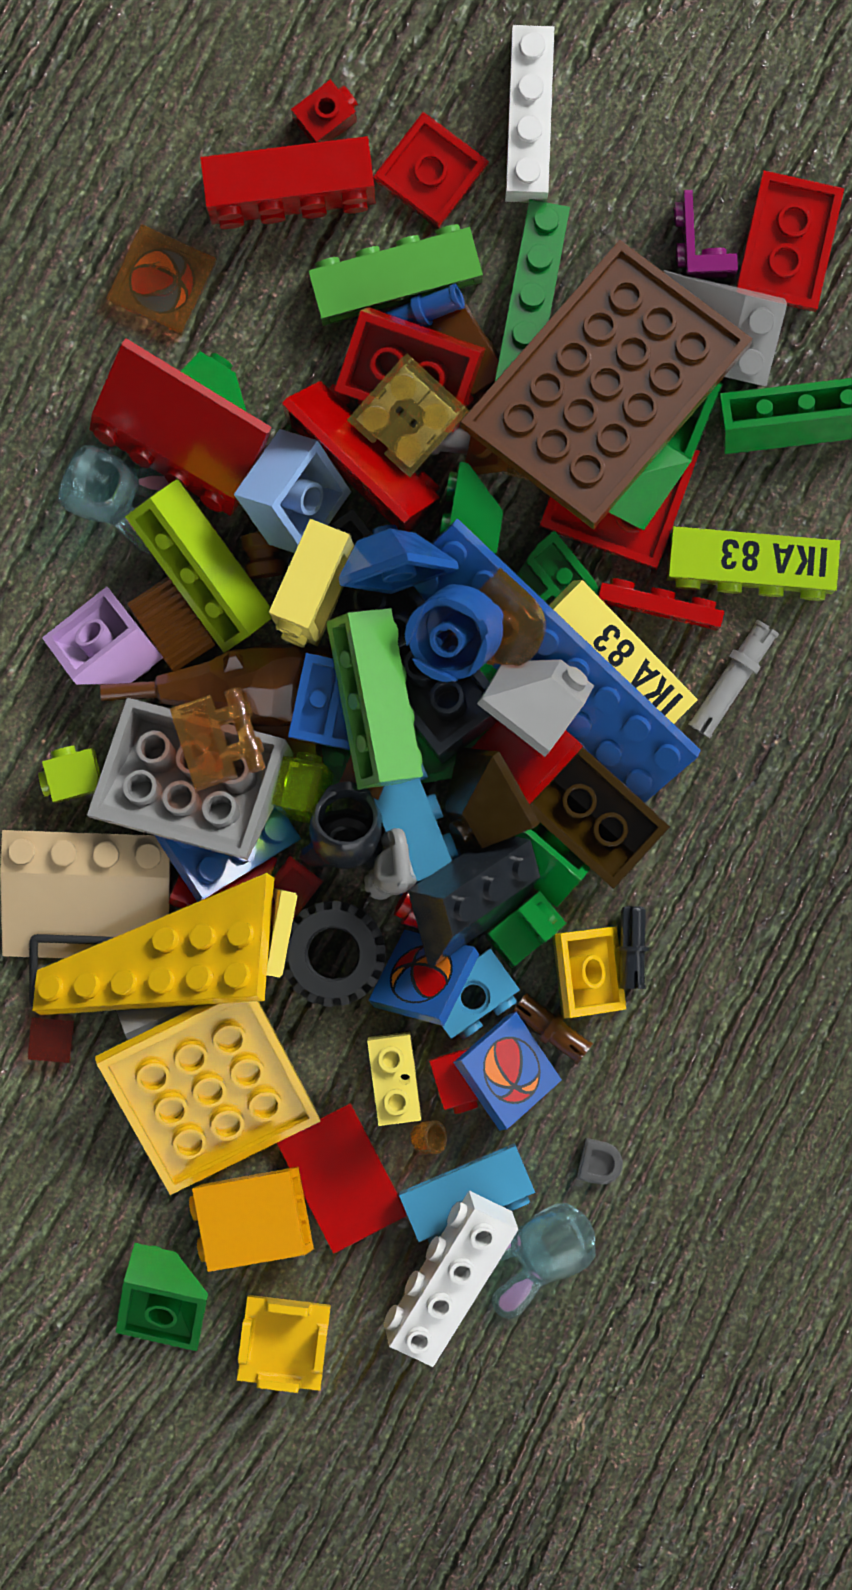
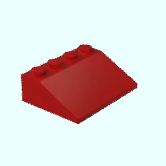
[89,338,272,516]
[282,381,440,532]

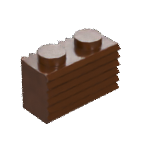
[127,576,218,671]

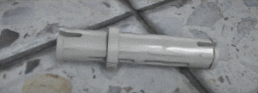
[688,620,779,739]

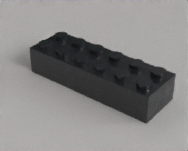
[286,509,498,764]

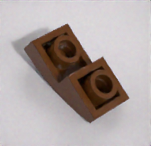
[429,303,500,397]

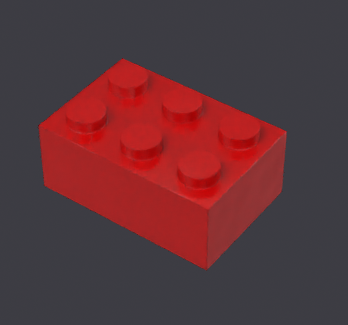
[334,307,486,433]

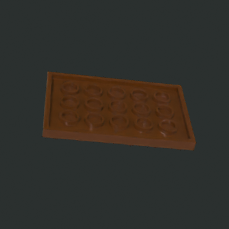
[460,240,753,530]

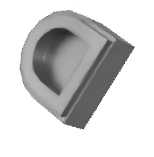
[576,1138,623,1184]

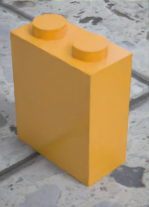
[189,1167,314,1272]

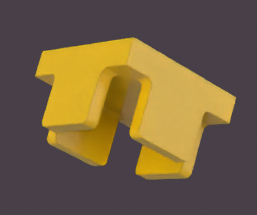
[237,1295,331,1393]

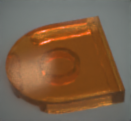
[454,568,546,666]

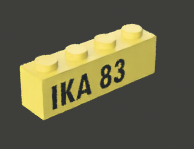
[549,580,698,724]

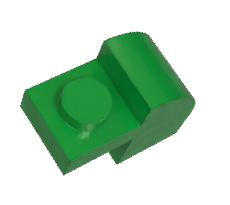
[485,891,567,968]

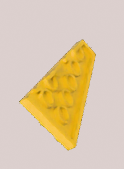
[32,873,274,1015]

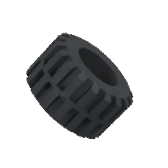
[283,901,386,1007]

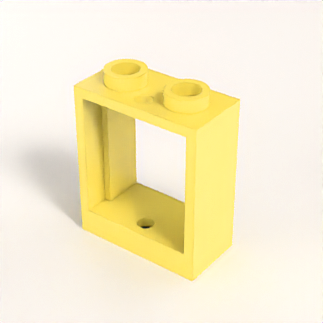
[269,519,354,647]
[367,1031,421,1126]

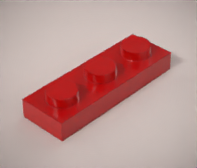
[598,578,724,631]

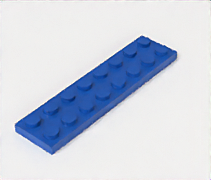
[414,519,701,803]

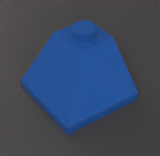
[338,525,459,594]

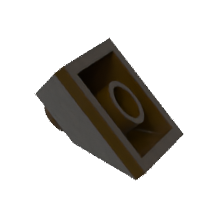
[445,748,540,849]

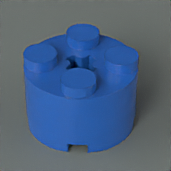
[405,584,503,682]

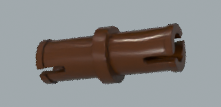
[511,993,593,1065]

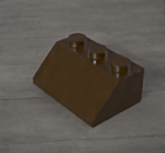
[530,747,670,889]

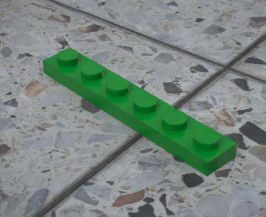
[495,199,570,382]

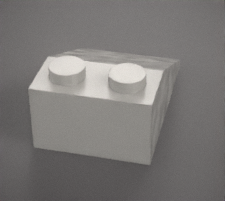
[663,270,787,386]

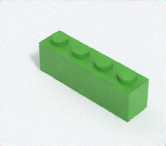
[308,224,483,326]
[326,608,423,790]

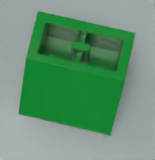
[440,462,503,555]

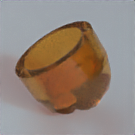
[410,1120,447,1154]

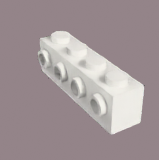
[384,1191,518,1367]

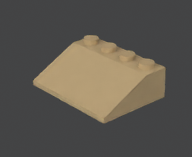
[0,830,173,958]

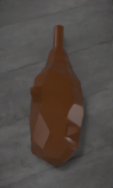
[100,643,333,727]

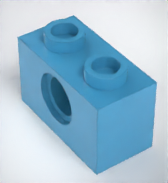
[442,949,520,1040]

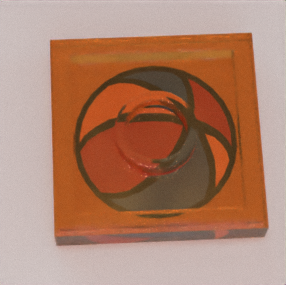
[106,224,217,336]

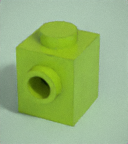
[38,746,101,803]

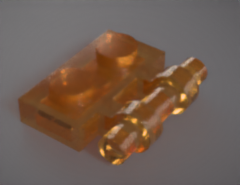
[170,687,265,791]

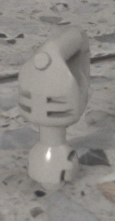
[364,828,417,900]

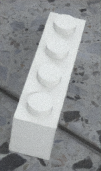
[505,25,554,203]

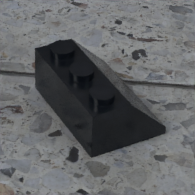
[408,836,540,966]

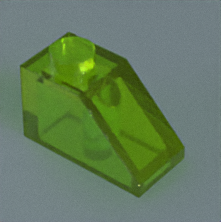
[271,752,333,824]

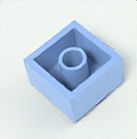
[234,429,351,553]

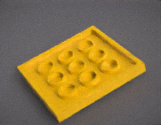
[95,1001,320,1195]

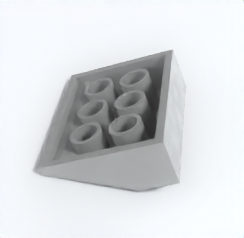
[87,698,294,860]

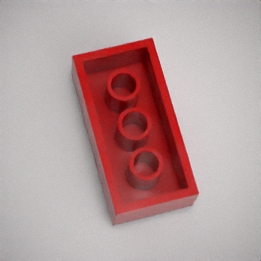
[200,136,376,229]

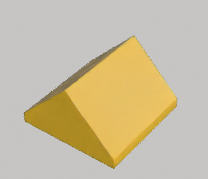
[553,926,626,1018]

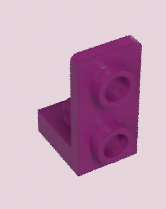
[674,190,738,279]

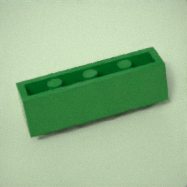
[719,378,852,454]

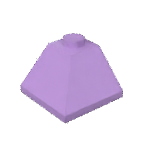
[42,587,163,685]

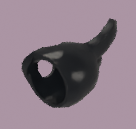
[299,781,382,871]

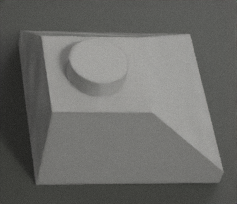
[477,660,594,757]

